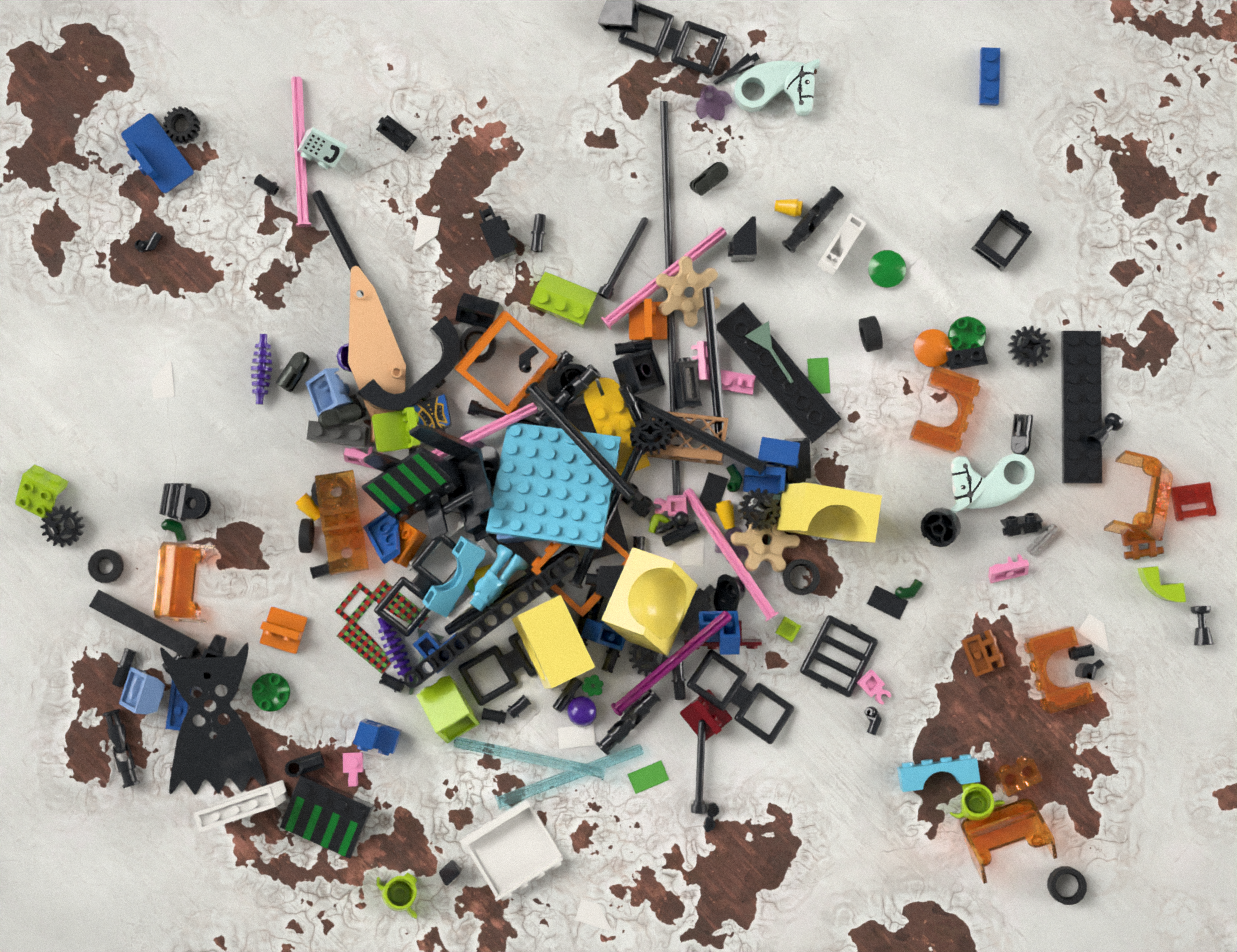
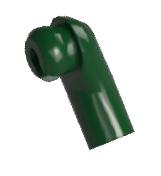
[726,463,743,492]
[161,519,187,542]

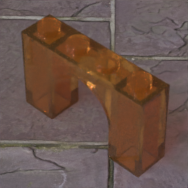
[909,366,980,454]
[1024,626,1095,714]

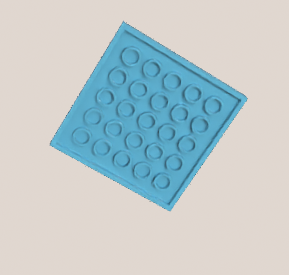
[486,423,621,549]

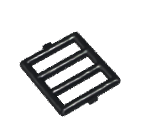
[800,615,878,697]

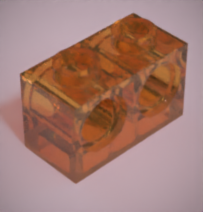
[994,756,1043,796]

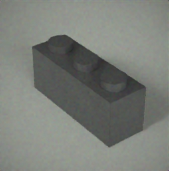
[306,420,369,447]

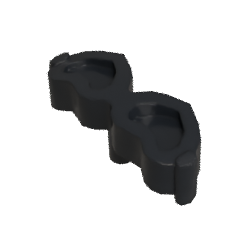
[703,802,719,833]

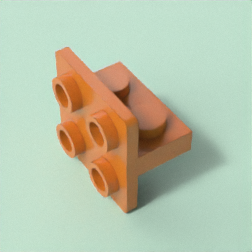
[629,299,667,340]
[392,520,427,568]
[260,607,308,654]

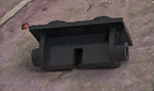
[376,115,417,153]
[946,346,988,370]
[622,482,655,518]
[1000,512,1043,537]

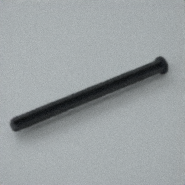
[312,190,390,323]
[703,287,729,439]
[525,382,636,500]
[634,395,768,475]
[568,447,642,589]
[444,545,580,635]

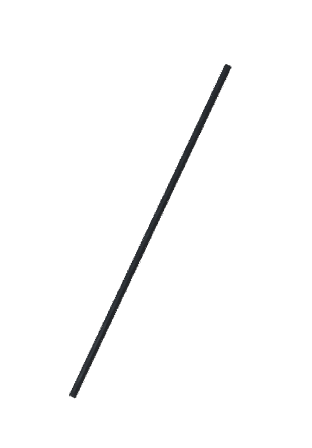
[660,101,681,495]

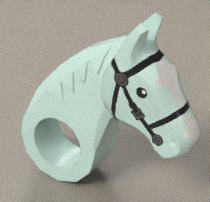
[733,59,820,116]
[951,454,1035,513]

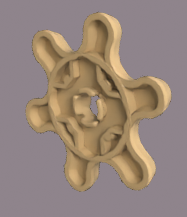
[656,256,720,327]
[731,510,800,573]

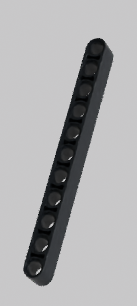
[403,553,580,688]

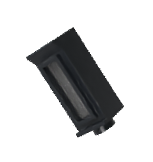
[673,357,702,409]

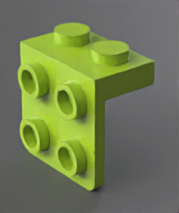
[372,407,421,453]
[15,464,69,518]

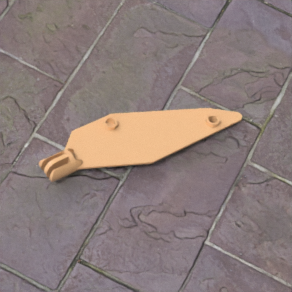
[348,266,406,442]

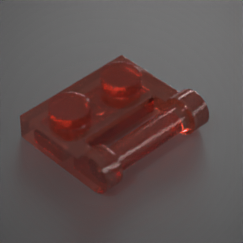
[1170,482,1216,522]

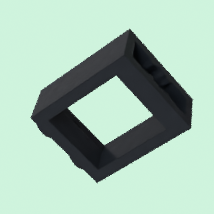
[971,209,1032,271]

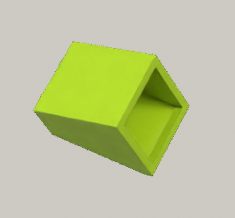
[416,675,480,744]

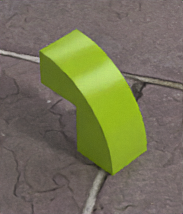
[1137,566,1186,602]

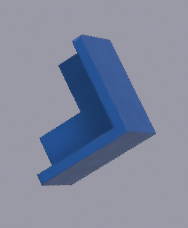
[758,437,800,468]
[743,467,786,494]

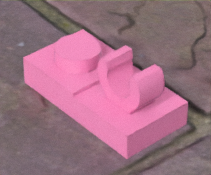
[691,341,710,381]
[720,370,755,395]
[343,447,383,469]
[988,554,1029,583]

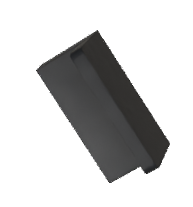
[455,293,499,329]

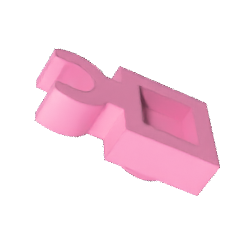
[654,495,688,516]
[857,669,891,705]

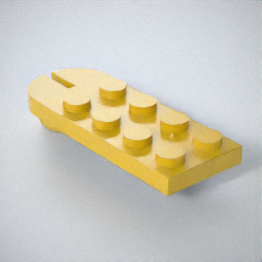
[584,377,650,475]

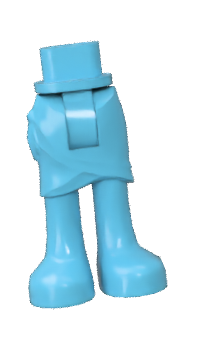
[469,544,529,612]

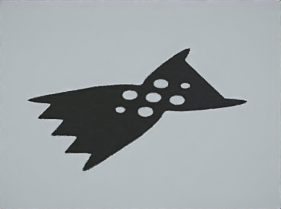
[160,642,267,795]

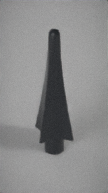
[713,52,760,85]

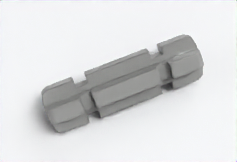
[1027,524,1059,556]

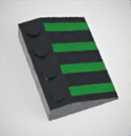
[361,447,462,522]
[280,774,374,859]

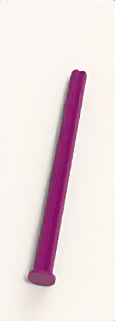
[611,611,732,716]

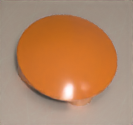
[913,329,952,367]

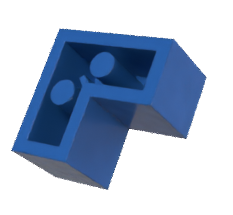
[581,604,626,651]
[698,611,740,655]
[412,630,465,674]
[353,718,402,756]

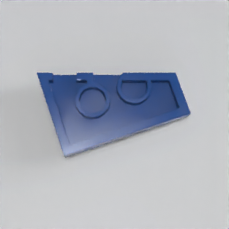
[363,511,401,564]

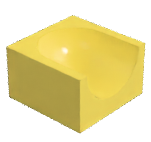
[776,483,882,543]
[601,548,698,656]
[512,595,595,689]

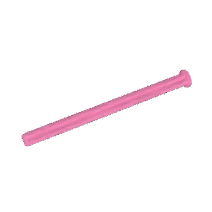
[291,77,311,227]
[601,227,727,330]
[431,403,538,458]
[683,488,779,622]

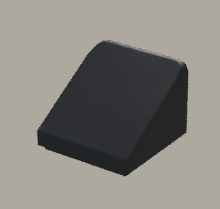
[439,860,462,886]

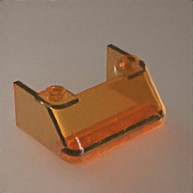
[1104,450,1173,542]
[153,541,215,623]
[961,799,1058,884]

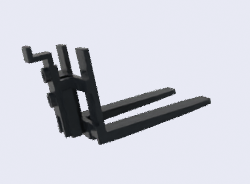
[363,424,494,542]

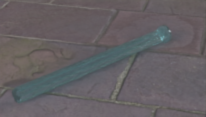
[454,737,607,781]
[495,744,644,810]

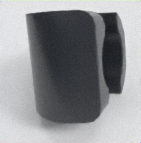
[1075,659,1104,680]

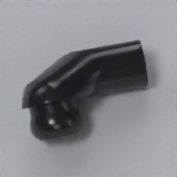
[134,231,162,253]

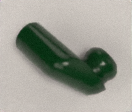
[895,579,923,600]

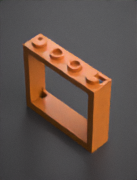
[454,310,558,415]
[531,533,630,618]

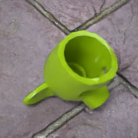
[950,783,1005,821]
[376,873,417,919]

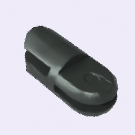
[689,162,729,196]
[276,352,310,393]
[318,404,361,429]

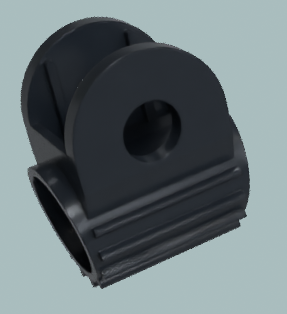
[159,483,211,522]

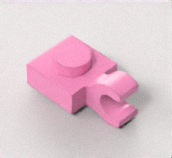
[343,752,364,787]

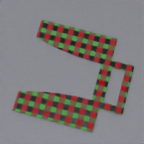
[335,579,429,674]

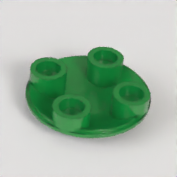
[868,250,906,288]
[948,316,986,351]
[252,673,290,712]

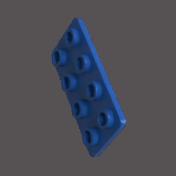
[121,113,194,194]

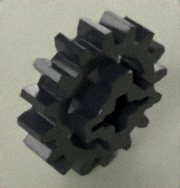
[1008,325,1051,368]
[630,417,672,455]
[738,488,781,531]
[40,505,85,548]
[629,644,670,677]

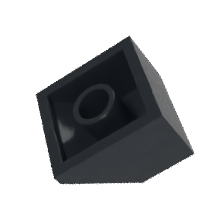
[727,216,757,262]
[612,349,665,395]

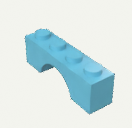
[422,536,486,618]
[897,754,980,792]

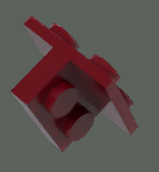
[680,689,732,741]

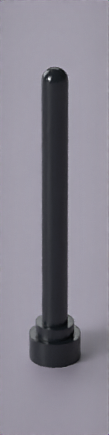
[597,217,648,300]
[467,400,553,428]
[691,719,707,814]

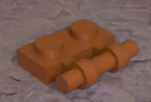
[1120,521,1164,560]
[960,629,1005,677]

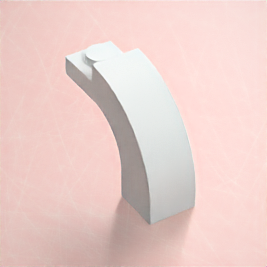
[817,213,866,275]

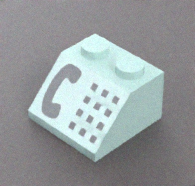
[297,127,347,170]

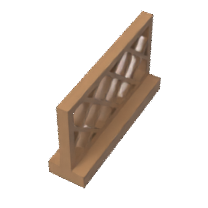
[646,411,729,465]

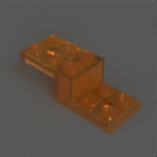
[315,470,369,576]

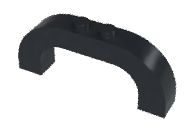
[358,316,460,412]

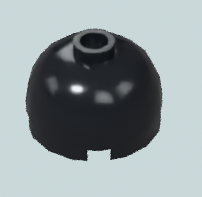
[920,507,961,547]

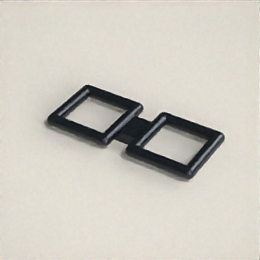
[618,2,727,76]
[374,535,457,637]
[458,632,537,706]
[687,649,794,744]

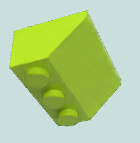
[530,271,597,328]

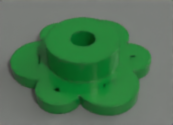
[582,674,604,697]

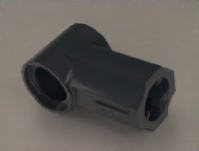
[285,751,325,777]

